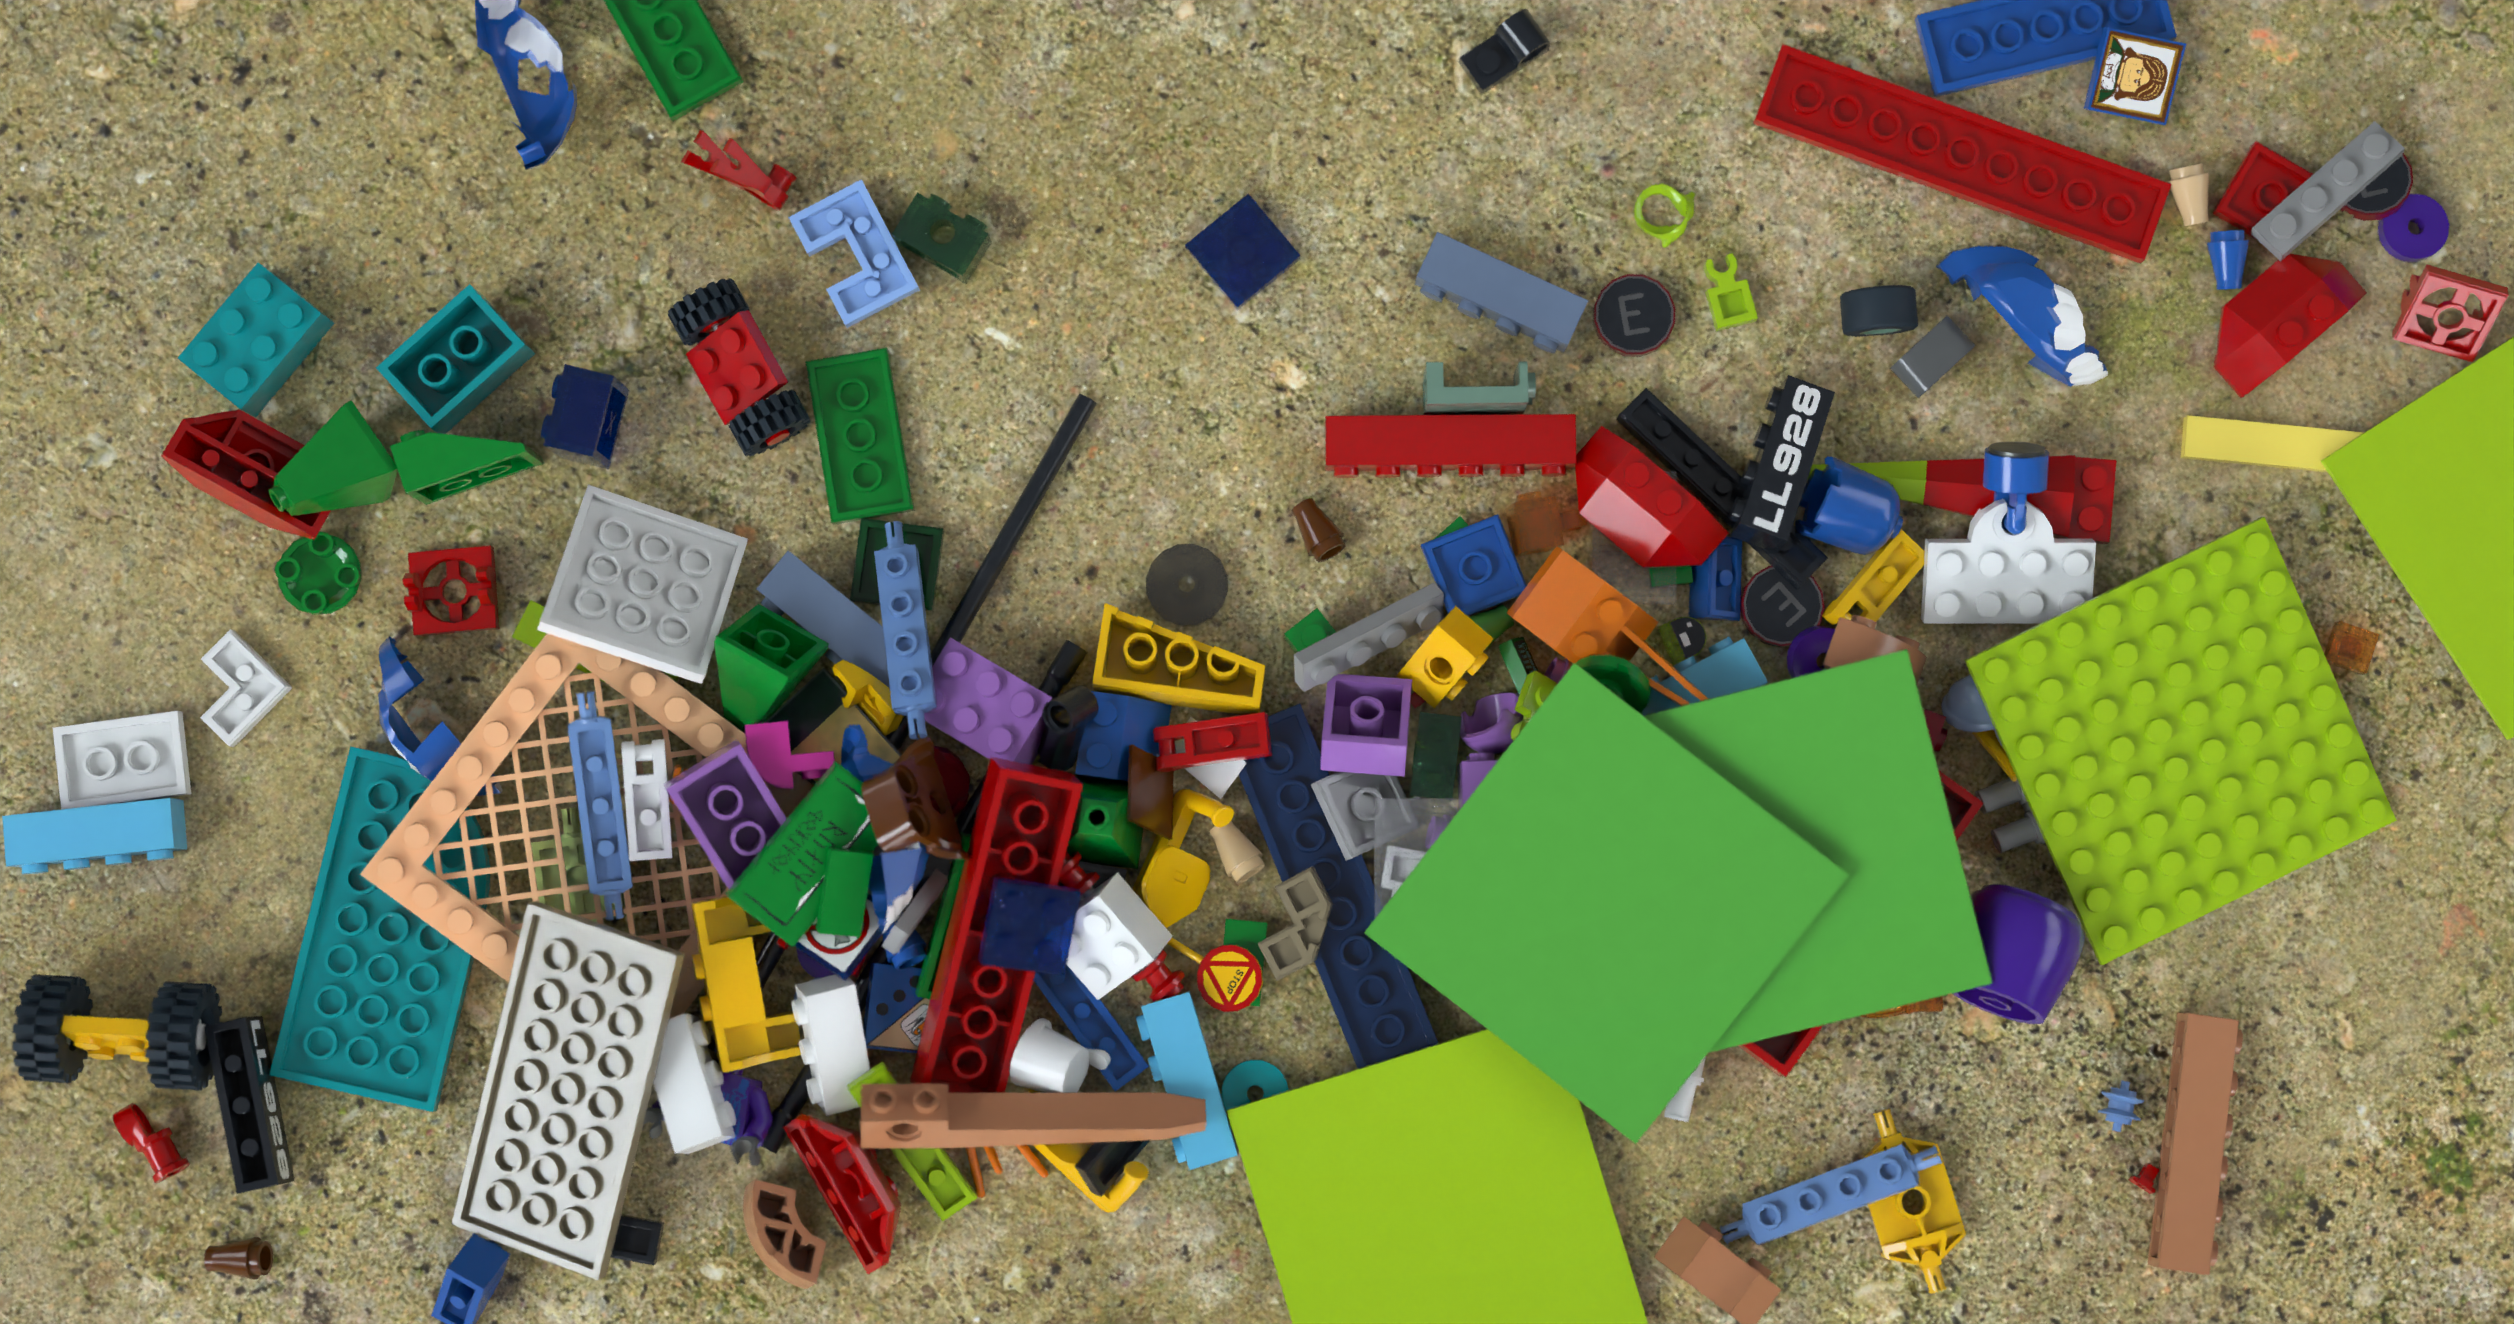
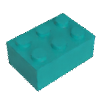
[178,262,335,418]
[376,284,536,434]

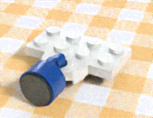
[1921,442,2096,624]

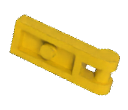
[1822,529,1925,625]

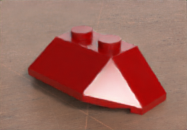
[2214,254,2367,398]
[161,409,331,540]
[1575,426,1729,568]
[783,1114,902,1274]

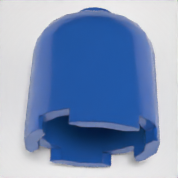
[1795,456,1903,555]

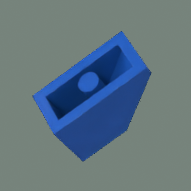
[431,1233,510,1324]

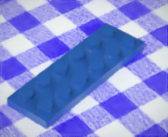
[1914,0,2177,97]

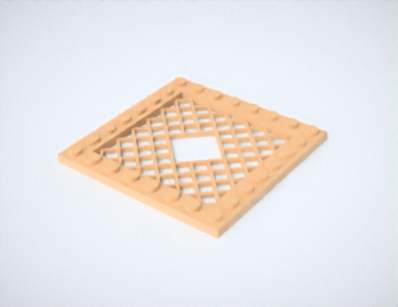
[360,633,815,1019]

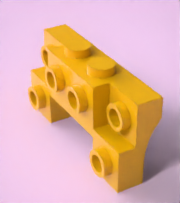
[691,896,801,1073]

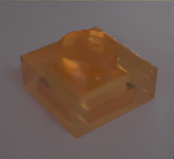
[2324,621,2379,675]

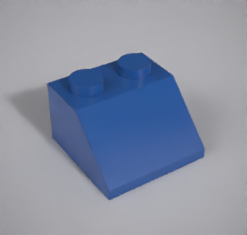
[1075,691,1172,783]

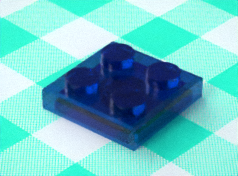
[1185,194,1301,311]
[978,877,1081,975]

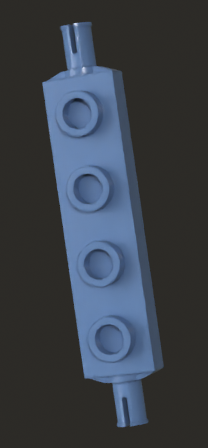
[874,521,937,739]
[567,691,633,920]
[1720,1144,1942,1245]

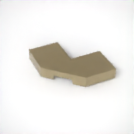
[1257,866,1333,981]

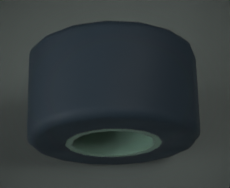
[1840,285,1918,337]

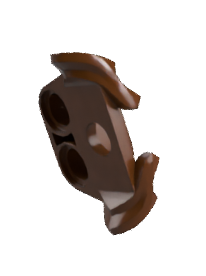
[861,737,969,860]

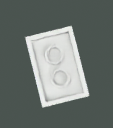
[53,711,191,809]

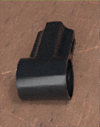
[1038,686,1099,771]

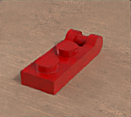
[1153,712,1272,772]

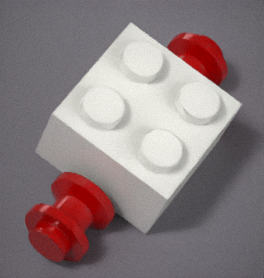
[1044,851,1185,1002]

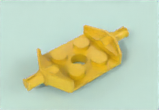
[1862,1108,1966,1294]

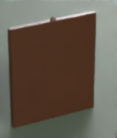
[1127,745,1174,840]

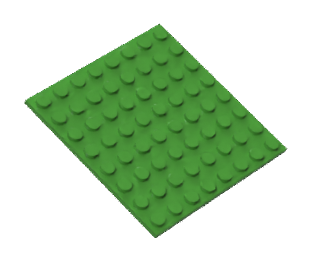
[1644,649,1992,1052]
[1364,663,1849,1144]

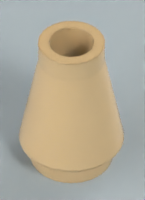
[2167,163,2209,226]
[1209,820,1265,883]

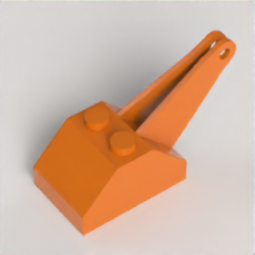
[1507,546,1709,706]

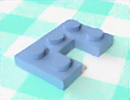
[788,179,920,328]

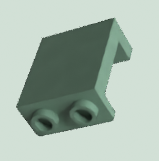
[1423,361,1536,415]

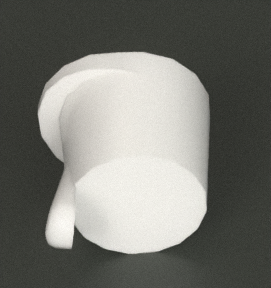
[1010,1018,1111,1093]

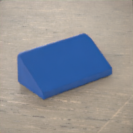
[1689,537,1743,621]

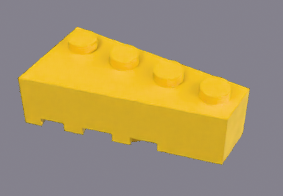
[1092,603,1265,715]

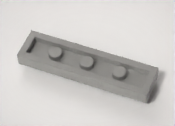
[2251,121,2405,261]
[1294,583,1444,692]

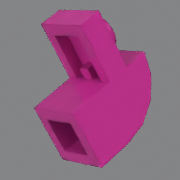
[745,721,834,789]

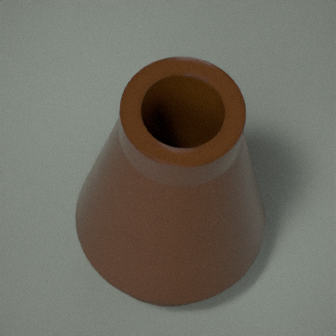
[1292,498,1346,562]
[204,1237,273,1280]

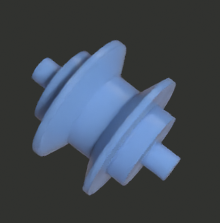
[2098,1080,2144,1132]

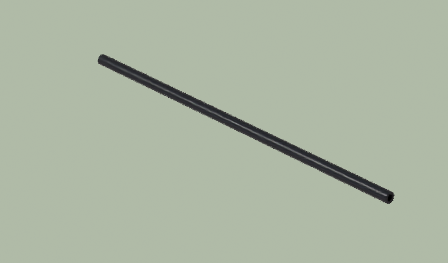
[707,393,1097,1053]

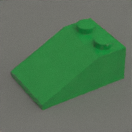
[390,430,544,505]

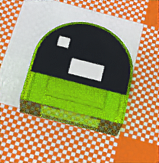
[1657,617,1707,666]

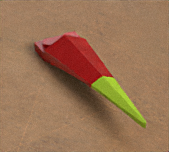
[1808,455,2117,544]

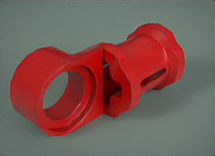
[113,1103,190,1183]

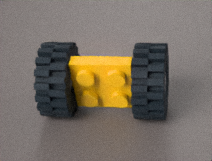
[12,975,222,1090]

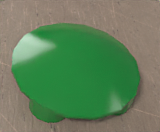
[275,531,362,615]

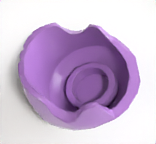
[1460,692,1524,754]

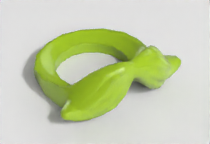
[1634,184,1695,248]

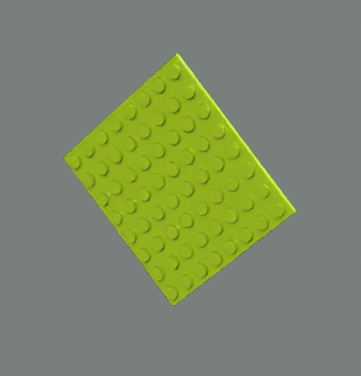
[2321,336,2514,740]
[1964,517,2397,965]
[1227,1028,1648,1324]

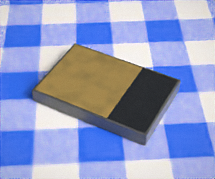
[765,668,903,784]

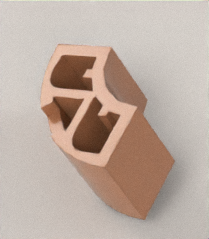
[1823,615,1927,686]
[743,1179,826,1289]
[1654,1217,1781,1324]

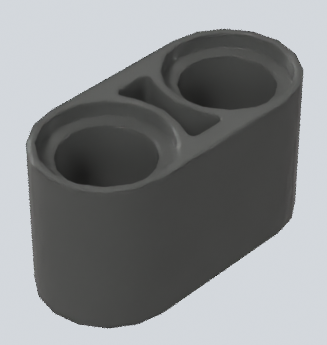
[1890,315,1976,398]

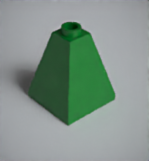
[269,400,398,516]
[714,604,829,733]
[1066,776,1144,869]

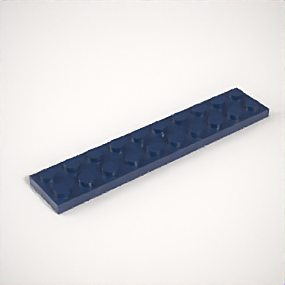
[1239,704,1438,1069]

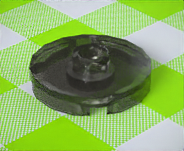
[1146,544,1228,627]

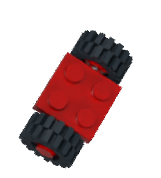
[668,278,811,456]

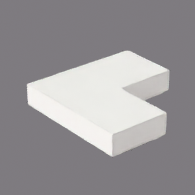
[200,629,292,747]

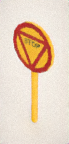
[1167,937,1263,1012]

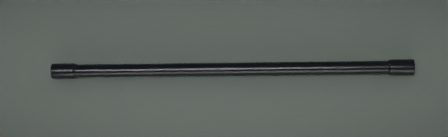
[762,640,1087,1154]

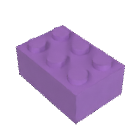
[924,637,1054,765]
[664,739,787,889]

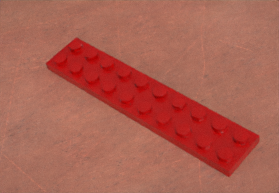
[1753,44,2172,264]

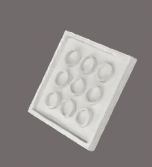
[537,485,748,684]

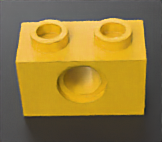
[1396,606,1494,708]

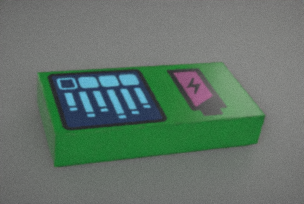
[1498,637,1539,695]

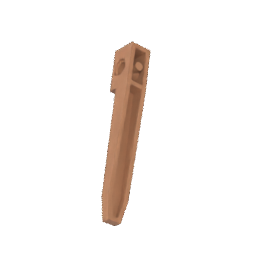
[861,1084,1207,1148]

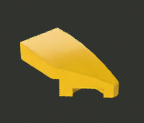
[832,660,904,736]

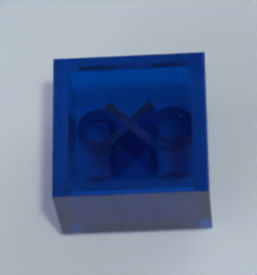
[541,364,630,469]

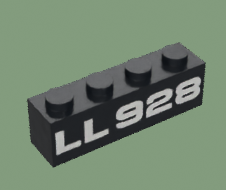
[1729,375,1835,553]
[204,1016,295,1194]

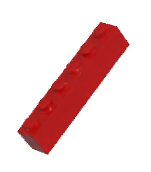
[1325,414,1577,478]

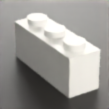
[792,972,870,1116]
[653,1013,736,1154]

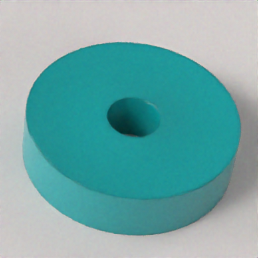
[1221,1059,1289,1112]

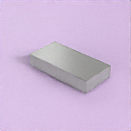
[882,869,948,954]

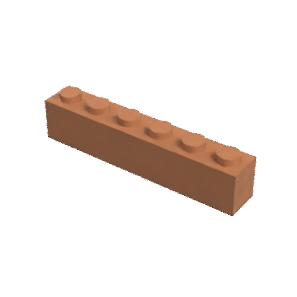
[2147,1013,2243,1275]

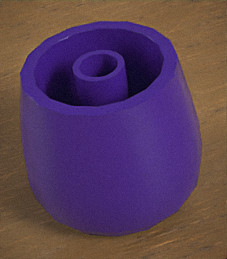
[1952,884,2085,1025]

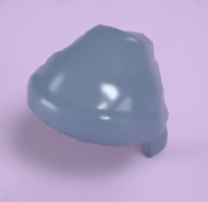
[1941,674,2004,749]

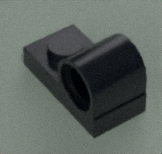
[1459,9,1550,95]

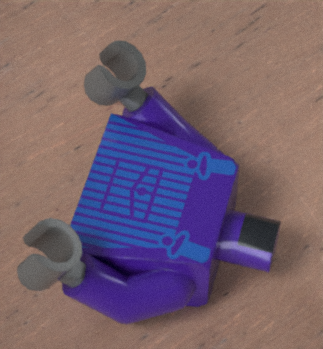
[643,1066,773,1166]

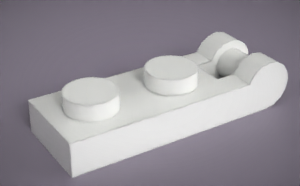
[621,739,672,861]

